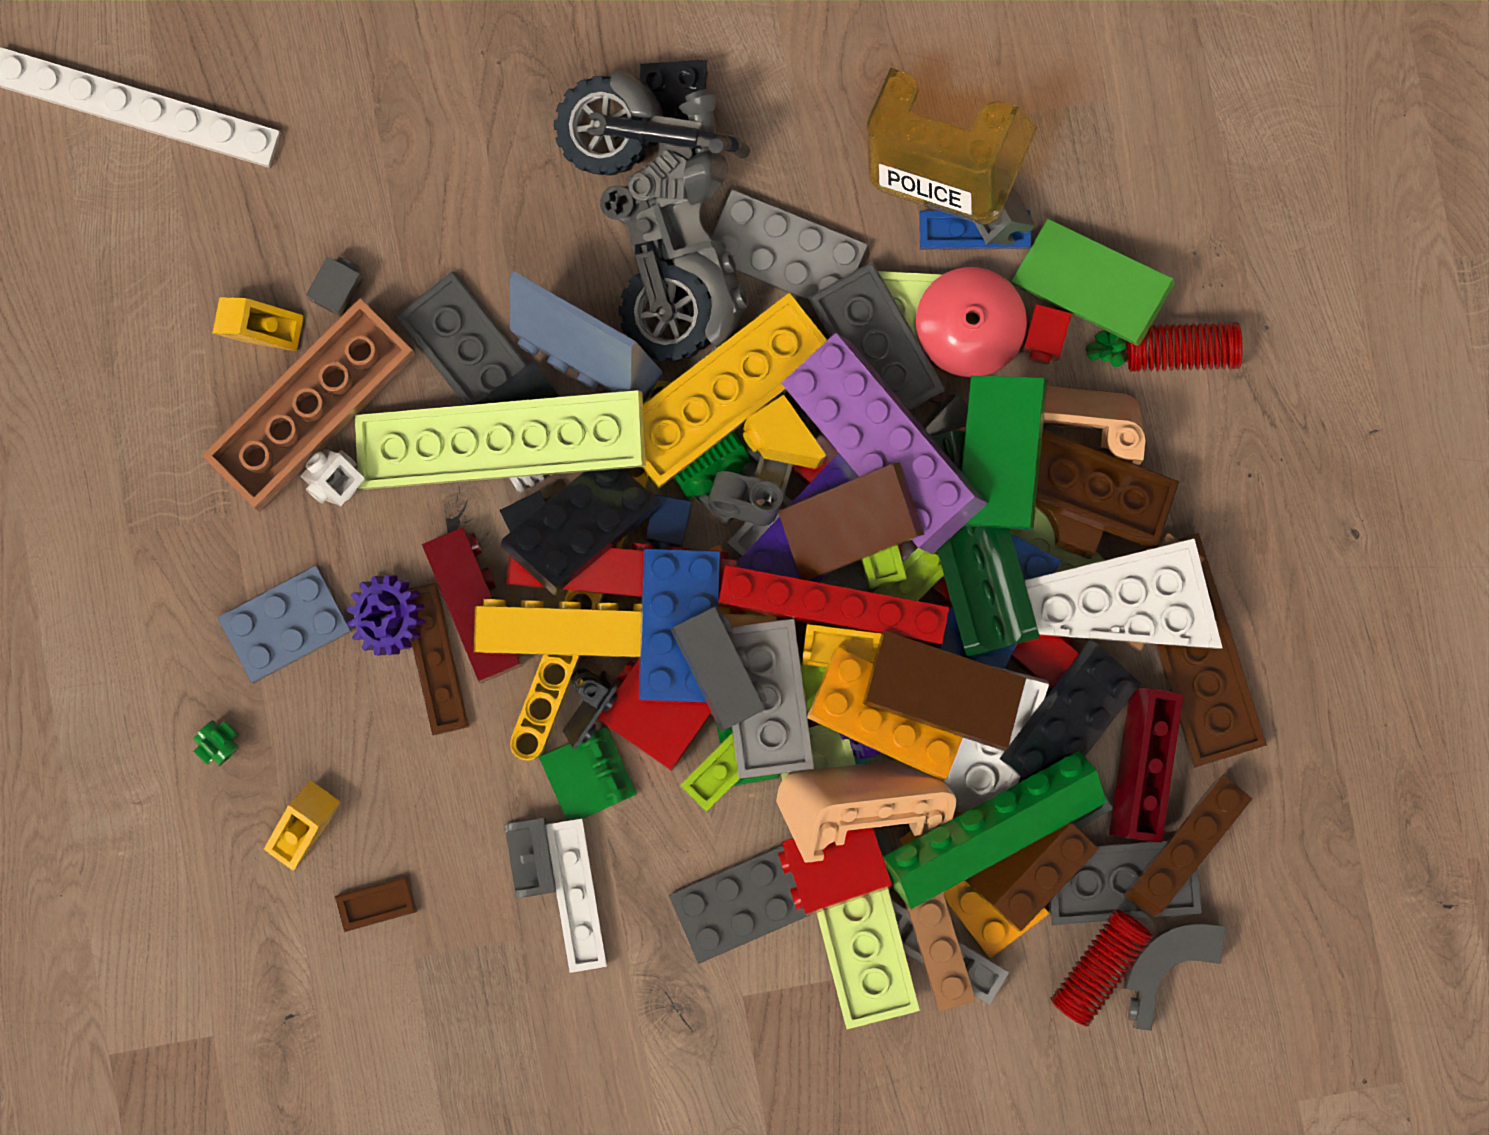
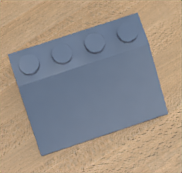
[509,271,663,404]

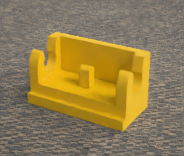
[802,624,881,668]

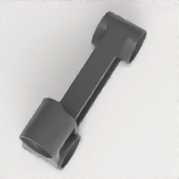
[707,390,807,526]

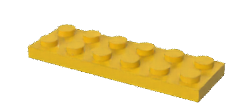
[642,293,827,488]

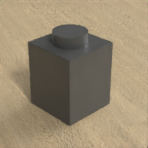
[306,256,363,317]

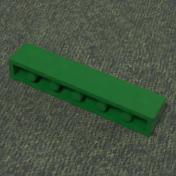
[883,751,1107,909]

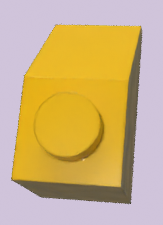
[213,297,304,351]
[743,395,826,469]
[264,780,341,871]

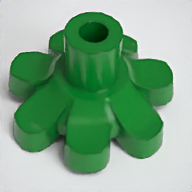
[1085,330,1126,368]

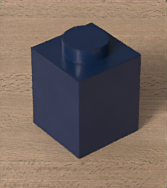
[646,494,692,550]

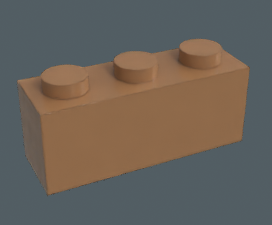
[905,892,976,1012]

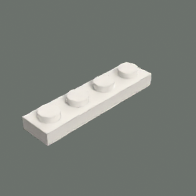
[545,818,607,973]

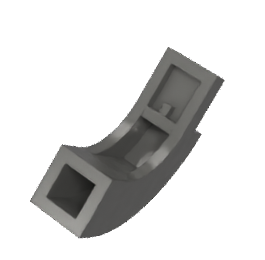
[1123,924,1225,1031]

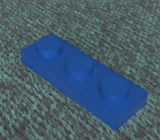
[919,210,1031,250]

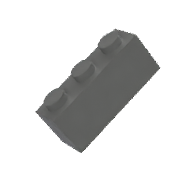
[671,607,767,732]

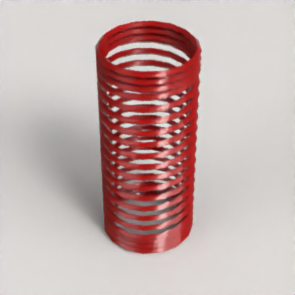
[1127,322,1243,372]
[1050,909,1153,1027]

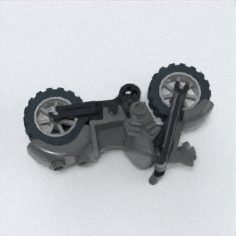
[554,70,750,361]

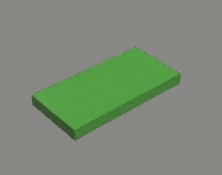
[1011,219,1175,346]

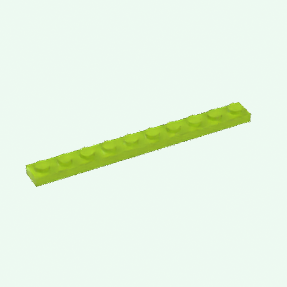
[680,548,944,813]

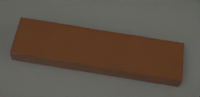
[407,583,469,736]

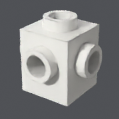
[300,449,365,506]

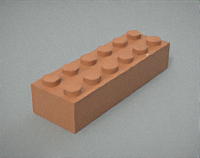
[202,298,416,513]

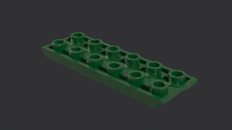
[931,427,1040,658]

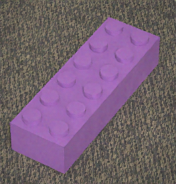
[781,333,988,554]

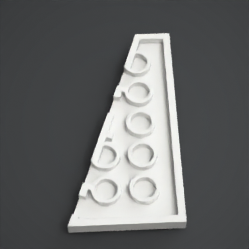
[1025,539,1222,649]

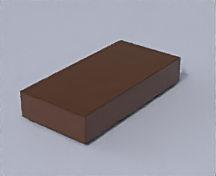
[335,876,417,932]

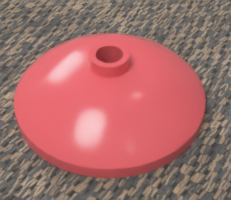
[916,267,1027,378]

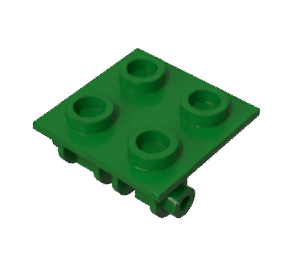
[539,727,637,821]

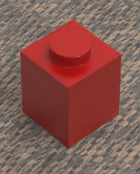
[1022,304,1072,364]

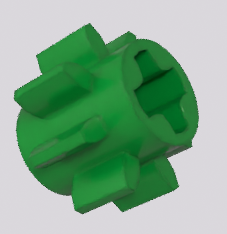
[193,720,239,766]

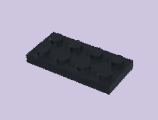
[500,469,660,596]
[999,640,1141,780]

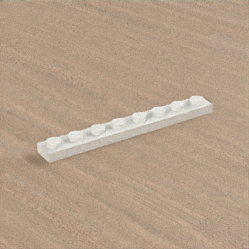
[0,47,281,168]

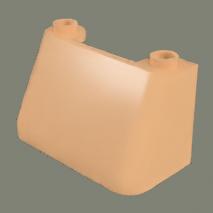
[1043,386,1145,466]
[776,760,956,863]

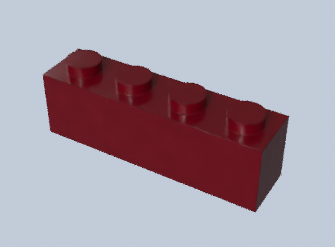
[422,527,525,683]
[1109,688,1184,843]

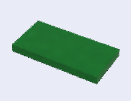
[962,375,1047,530]

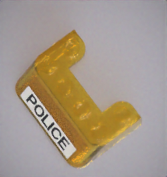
[867,68,1037,224]

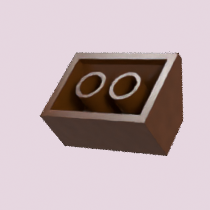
[964,822,1099,932]

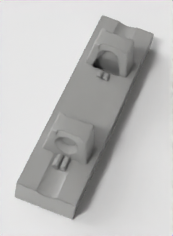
[891,900,1009,1005]

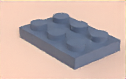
[217,566,352,684]

